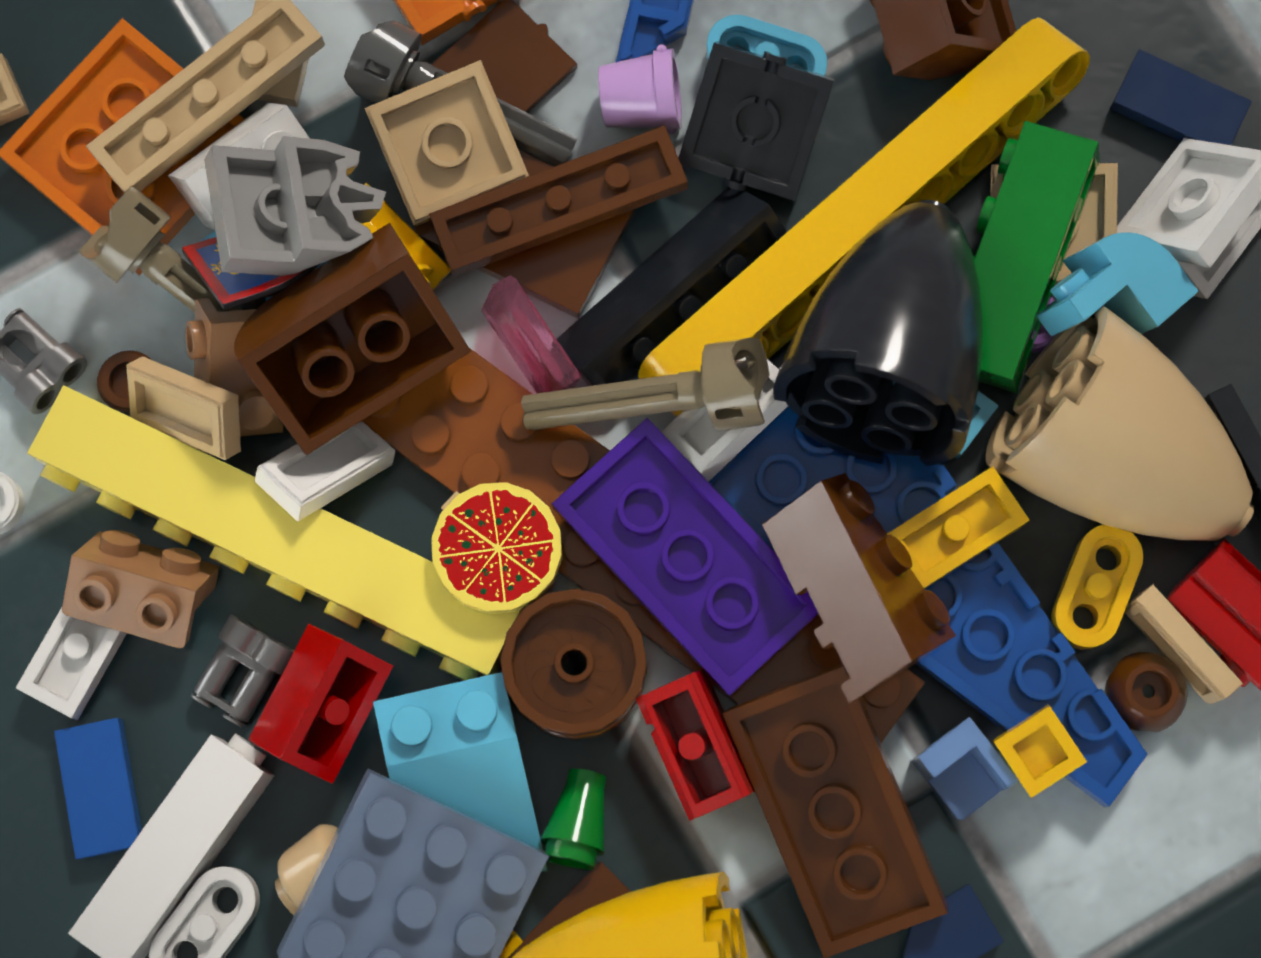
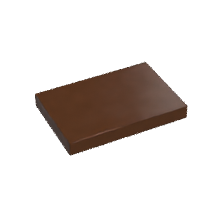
[414,149,635,319]

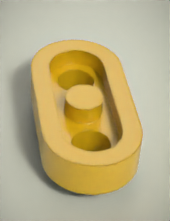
[1051,525,1143,650]

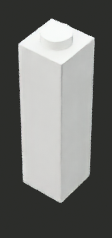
[68,733,275,958]

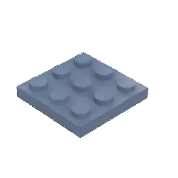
[277,769,549,958]

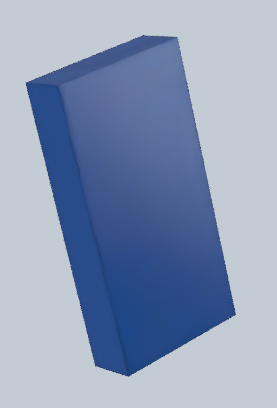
[54,717,142,860]

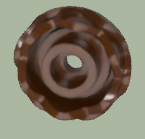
[1105,652,1188,732]

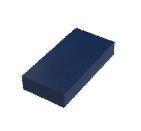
[1110,49,1252,145]

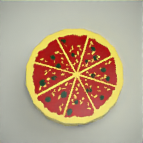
[431,482,562,614]

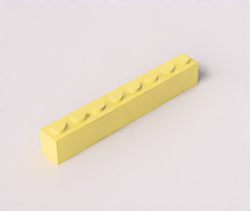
[27,385,524,681]

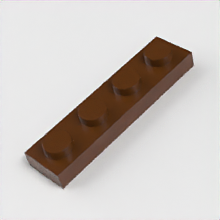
[429,125,688,277]

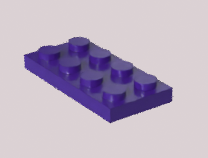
[551,418,819,698]

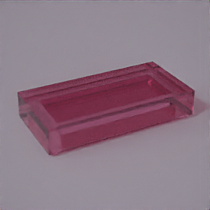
[481,275,581,394]

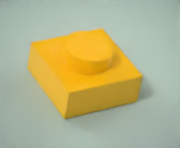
[993,705,1087,798]

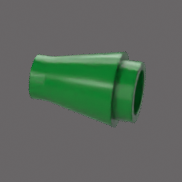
[540,768,607,870]

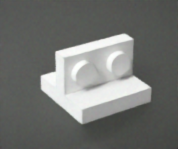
[1117,138,1261,299]

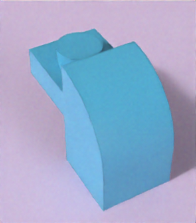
[1036,232,1198,336]

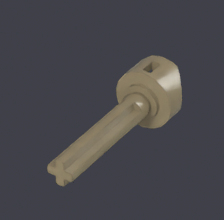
[79,186,242,313]
[521,338,770,431]

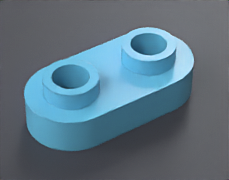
[706,15,827,76]

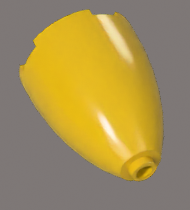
[511,872,749,958]

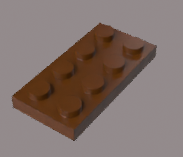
[723,664,949,958]

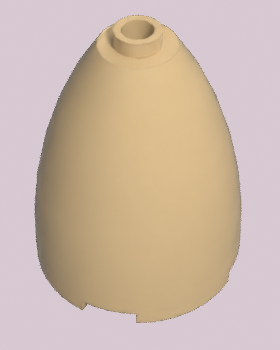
[986,306,1254,541]

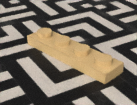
[86,0,325,193]

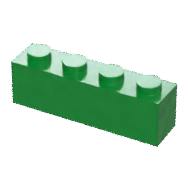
[973,121,1100,393]

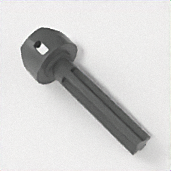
[344,20,578,167]

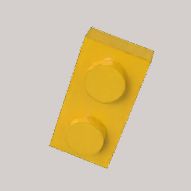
[887,466,1029,589]

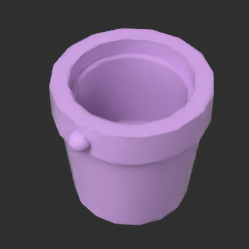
[598,44,682,134]

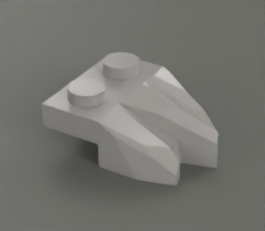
[204,136,386,276]

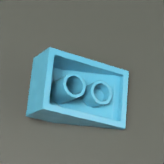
[373,672,548,872]

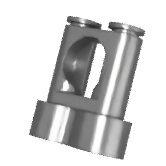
[0,308,87,415]
[190,615,294,728]

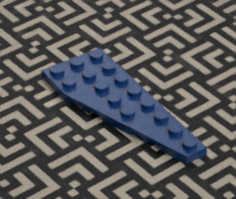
[709,406,1148,808]

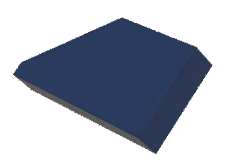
[902,884,1004,958]

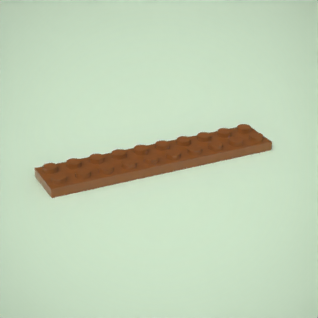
[362,348,925,743]

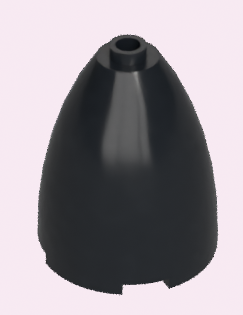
[773,200,983,466]

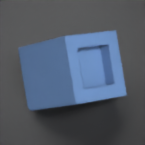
[911,717,1019,820]

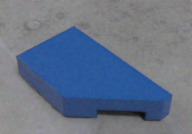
[616,0,694,62]

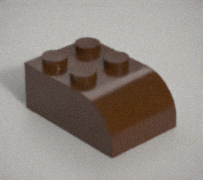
[234,223,471,455]

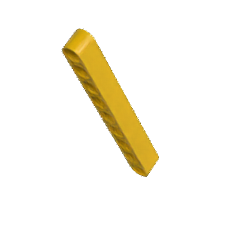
[638,18,1090,417]

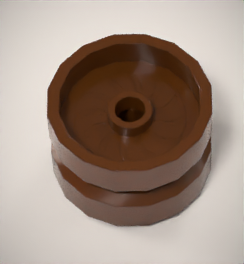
[500,589,647,741]

